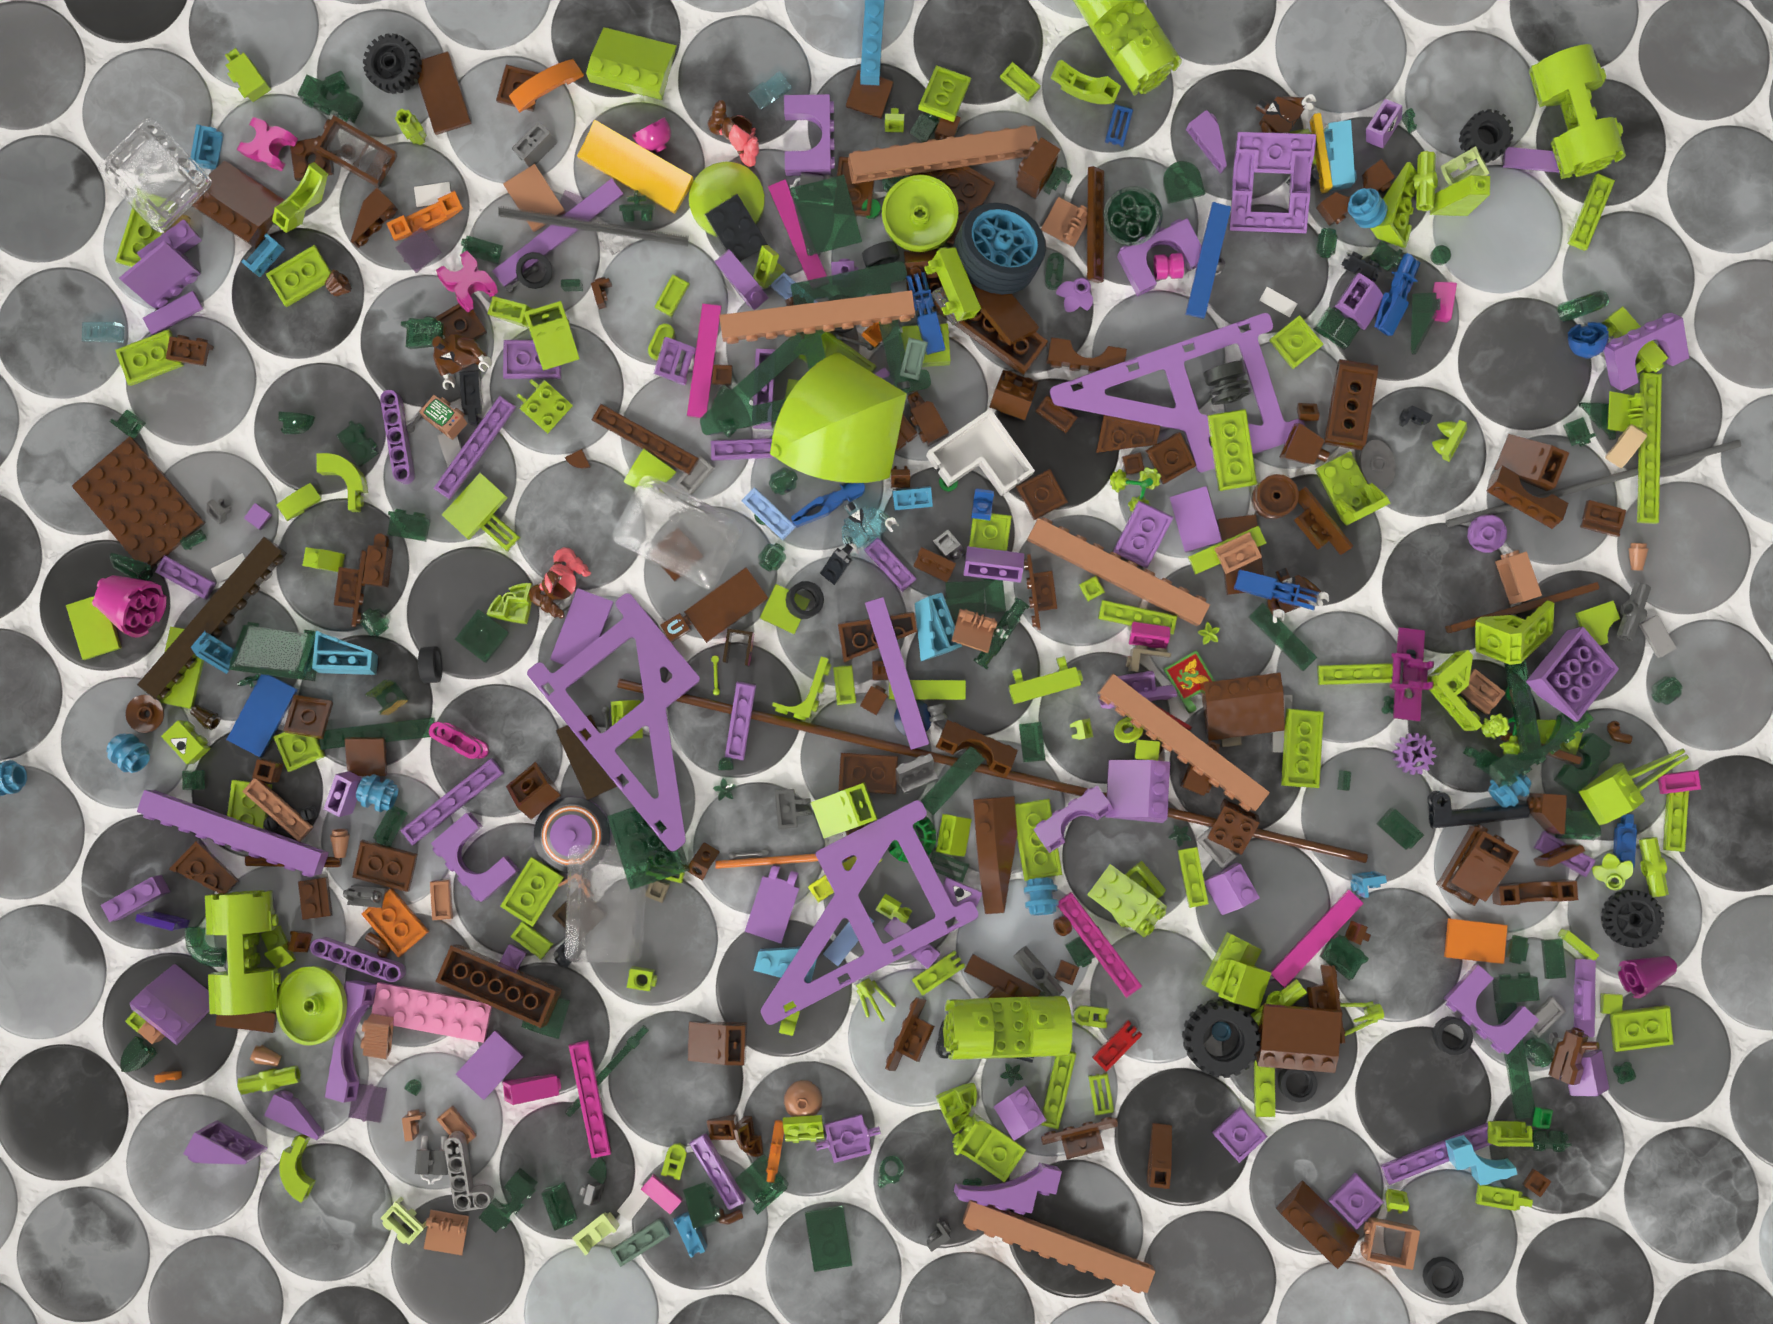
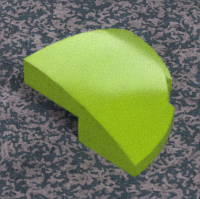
[624,449,676,489]
[487,583,533,624]
[935,1083,977,1134]

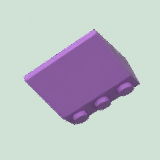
[119,241,201,310]
[1105,760,1170,823]
[130,964,210,1045]
[183,1120,267,1164]

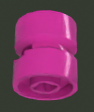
[1153,253,1184,280]

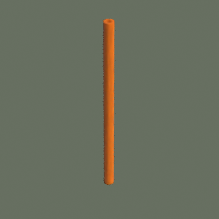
[715,854,850,869]

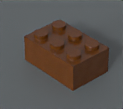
[1016,137,1061,199]

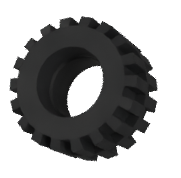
[1459,109,1514,163]

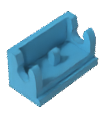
[190,124,224,170]
[241,233,285,277]
[892,486,933,510]
[191,631,238,674]
[673,1210,707,1258]

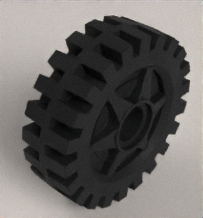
[363,33,422,94]
[1601,890,1664,948]

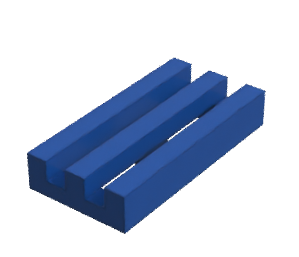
[1105,104,1133,147]

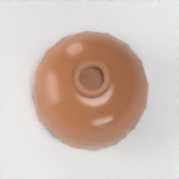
[784,1080,823,1117]

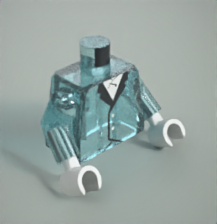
[842,501,899,558]

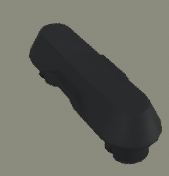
[263,805,318,833]

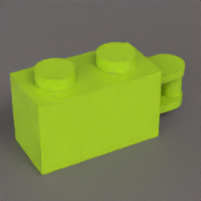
[225,47,271,102]

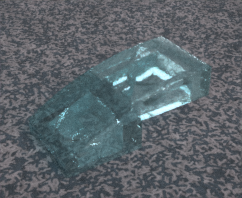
[749,71,792,110]

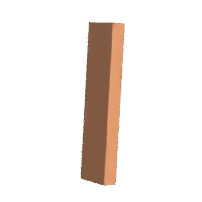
[242,778,314,842]

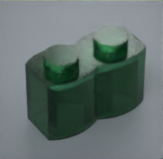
[1313,307,1360,350]

